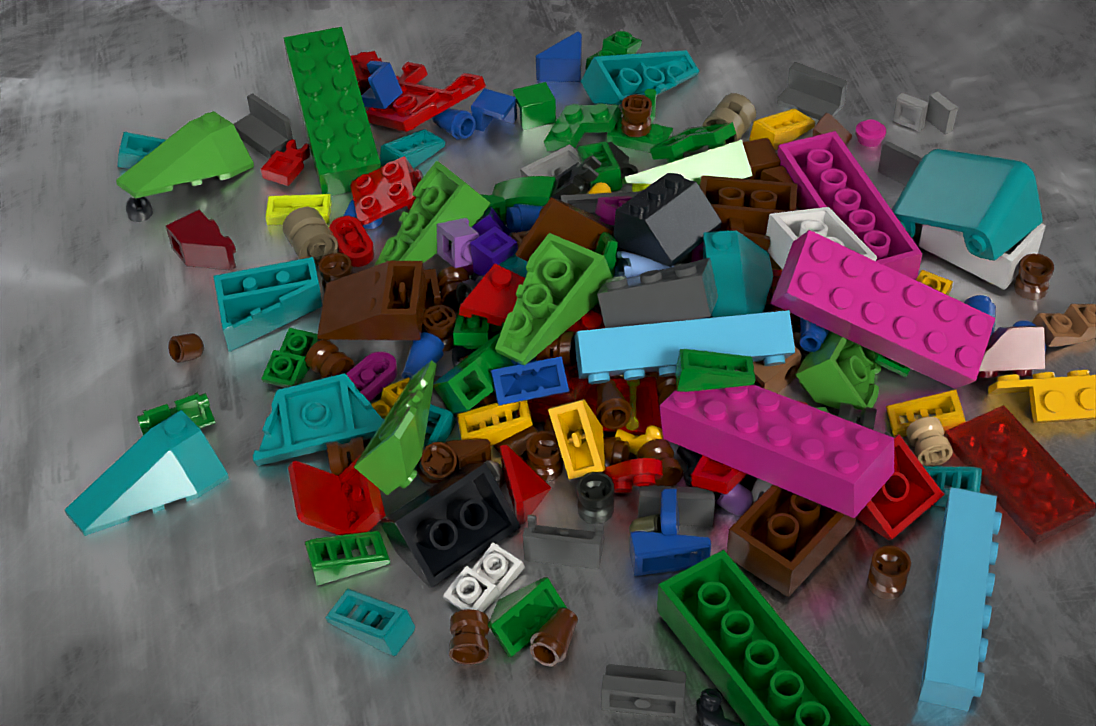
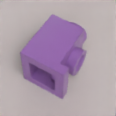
[437,218,479,268]

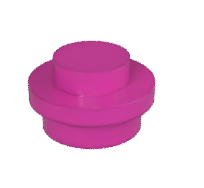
[855,119,886,147]

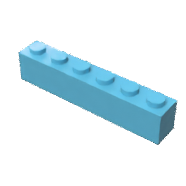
[574,310,795,384]
[919,487,1002,711]

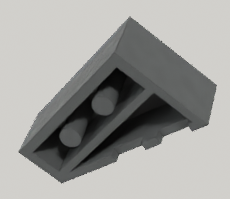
[597,258,718,328]

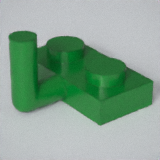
[607,89,673,153]

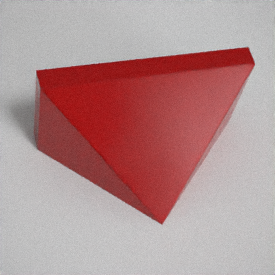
[500,445,551,525]

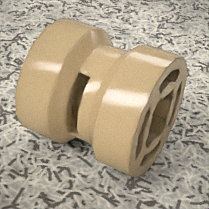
[906,416,953,466]

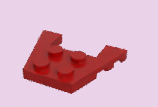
[366,62,486,132]

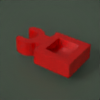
[261,139,310,186]

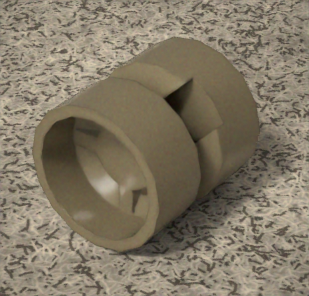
[702,93,756,145]
[282,207,338,267]

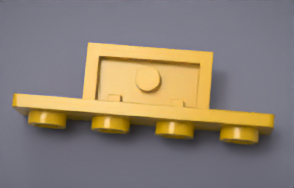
[988,370,1096,423]

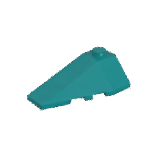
[580,50,700,105]
[703,231,773,318]
[65,410,229,536]

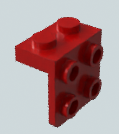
[351,156,424,225]
[288,455,386,535]

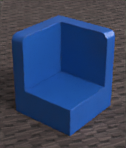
[361,61,403,109]
[471,88,517,132]

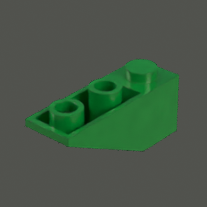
[433,331,514,413]

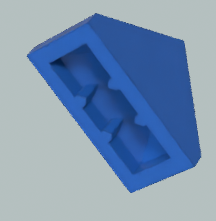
[491,356,569,406]

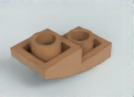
[1032,304,1096,347]

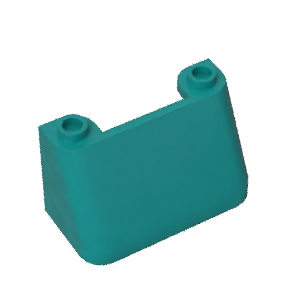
[891,149,1043,261]

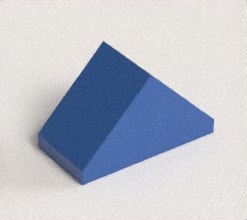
[535,32,582,82]

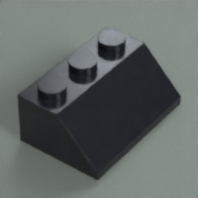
[613,173,722,267]
[379,463,521,588]

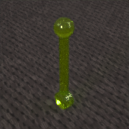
[625,379,640,431]

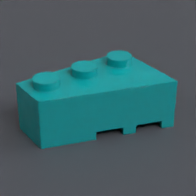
[213,257,323,352]

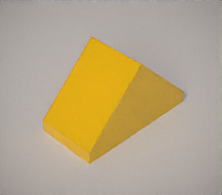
[548,399,605,480]

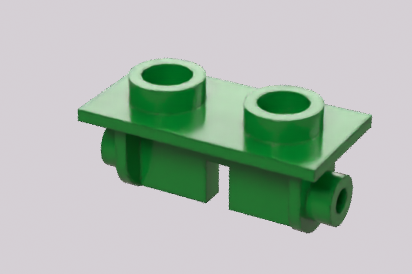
[137,392,216,435]

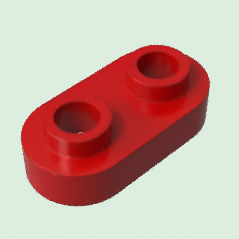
[329,216,375,267]
[603,458,663,493]

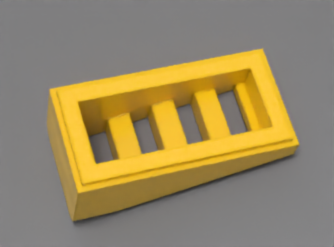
[749,108,816,151]
[886,389,967,437]
[457,401,533,447]

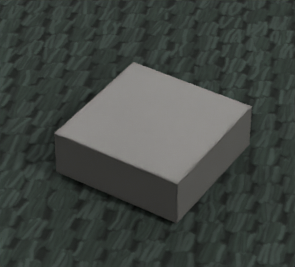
[893,92,929,132]
[926,92,958,134]

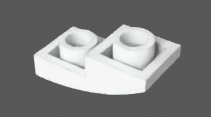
[443,543,525,612]

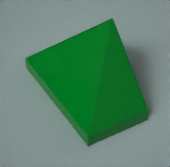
[488,577,568,657]

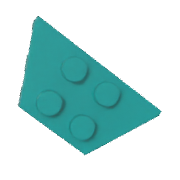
[253,373,384,467]

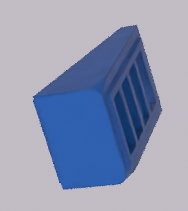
[629,531,711,576]

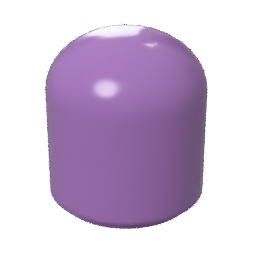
[715,483,753,516]

